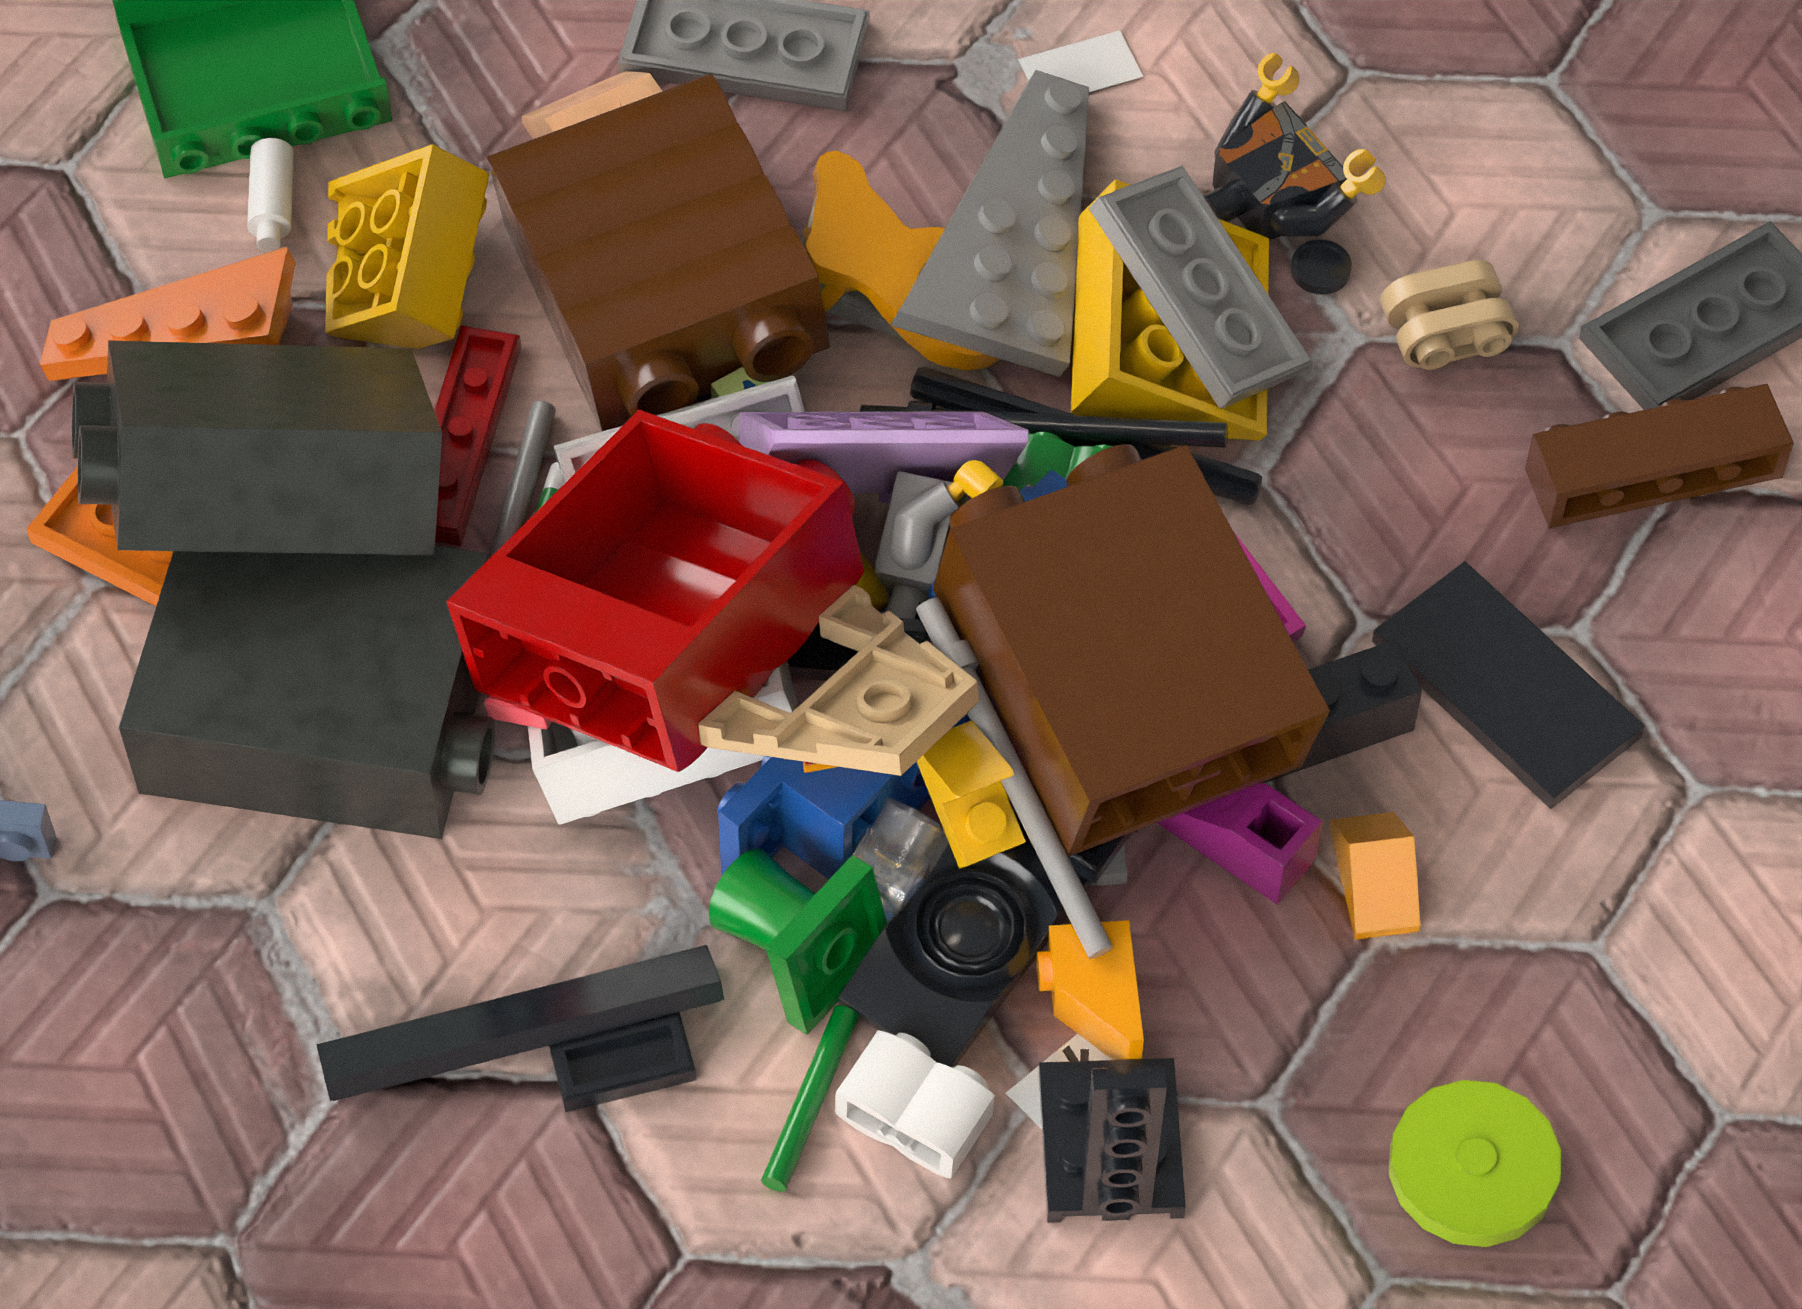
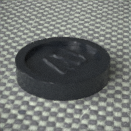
[1291,239,1352,295]

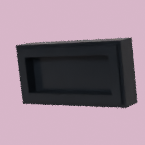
[549,1012,697,1113]

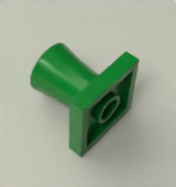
[709,848,887,1035]

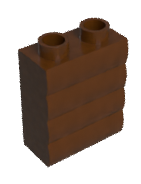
[487,73,830,432]

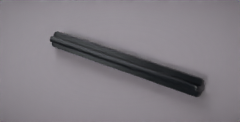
[910,367,1262,505]

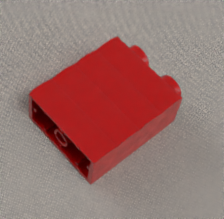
[446,410,864,772]

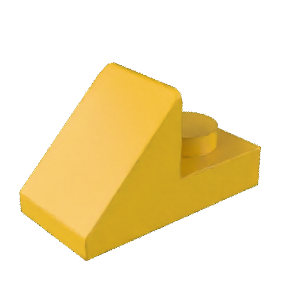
[916,720,1026,869]

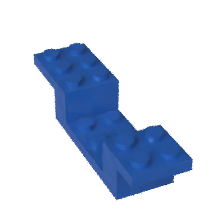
[717,470,1067,879]

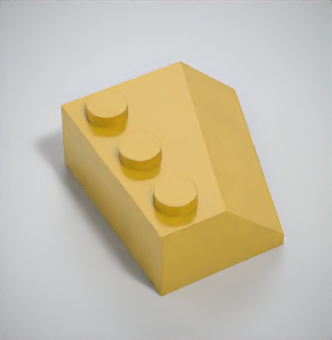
[325,144,490,349]

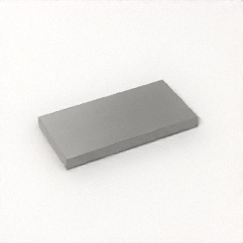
[618,0,870,112]
[1089,165,1313,409]

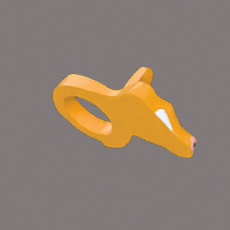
[803,150,1000,371]

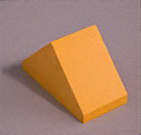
[1329,812,1421,940]

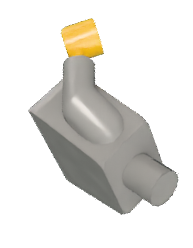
[875,460,1003,620]

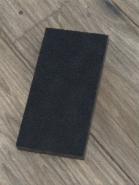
[1372,561,1645,809]

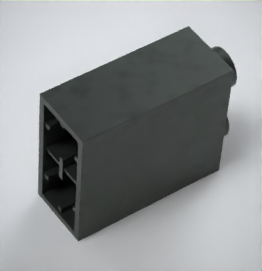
[72,340,442,555]
[119,546,495,839]

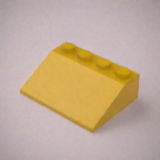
[1071,179,1269,441]

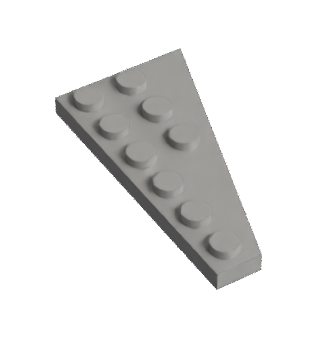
[891,70,1089,377]

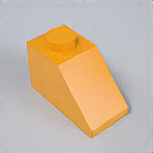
[1036,920,1144,1060]

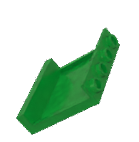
[112,0,392,179]

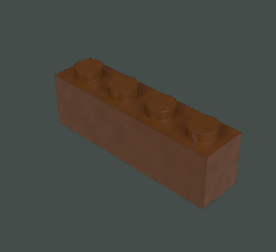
[1525,383,1794,528]

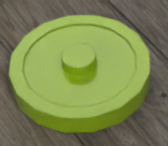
[1389,1080,1561,1247]

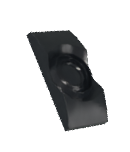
[838,810,1092,1068]

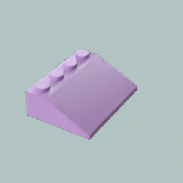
[739,412,1028,504]

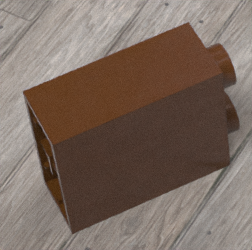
[933,444,1330,857]

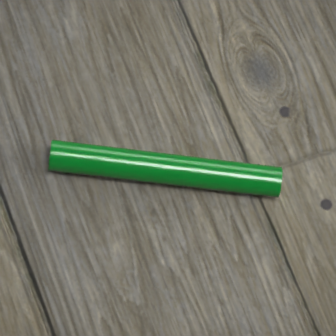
[761,1005,859,1192]

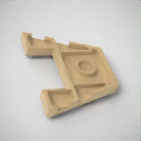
[698,585,979,776]

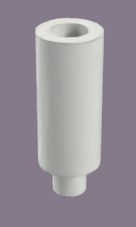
[247,138,294,252]

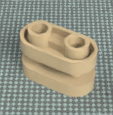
[1380,260,1519,370]

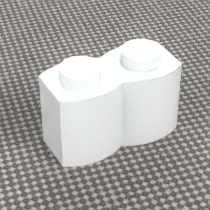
[835,1030,995,1179]

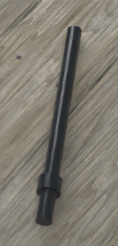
[859,401,1228,448]

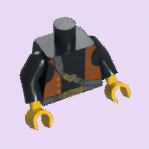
[1203,53,1386,240]

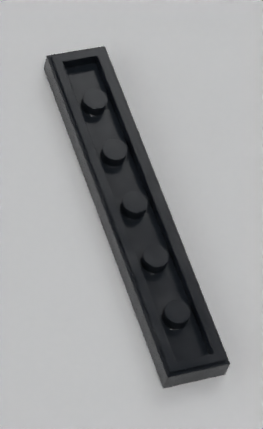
[316,945,725,1101]

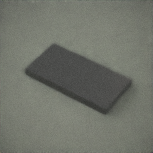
[1579,221,1802,410]

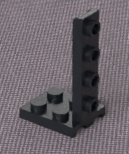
[1038,1058,1186,1223]

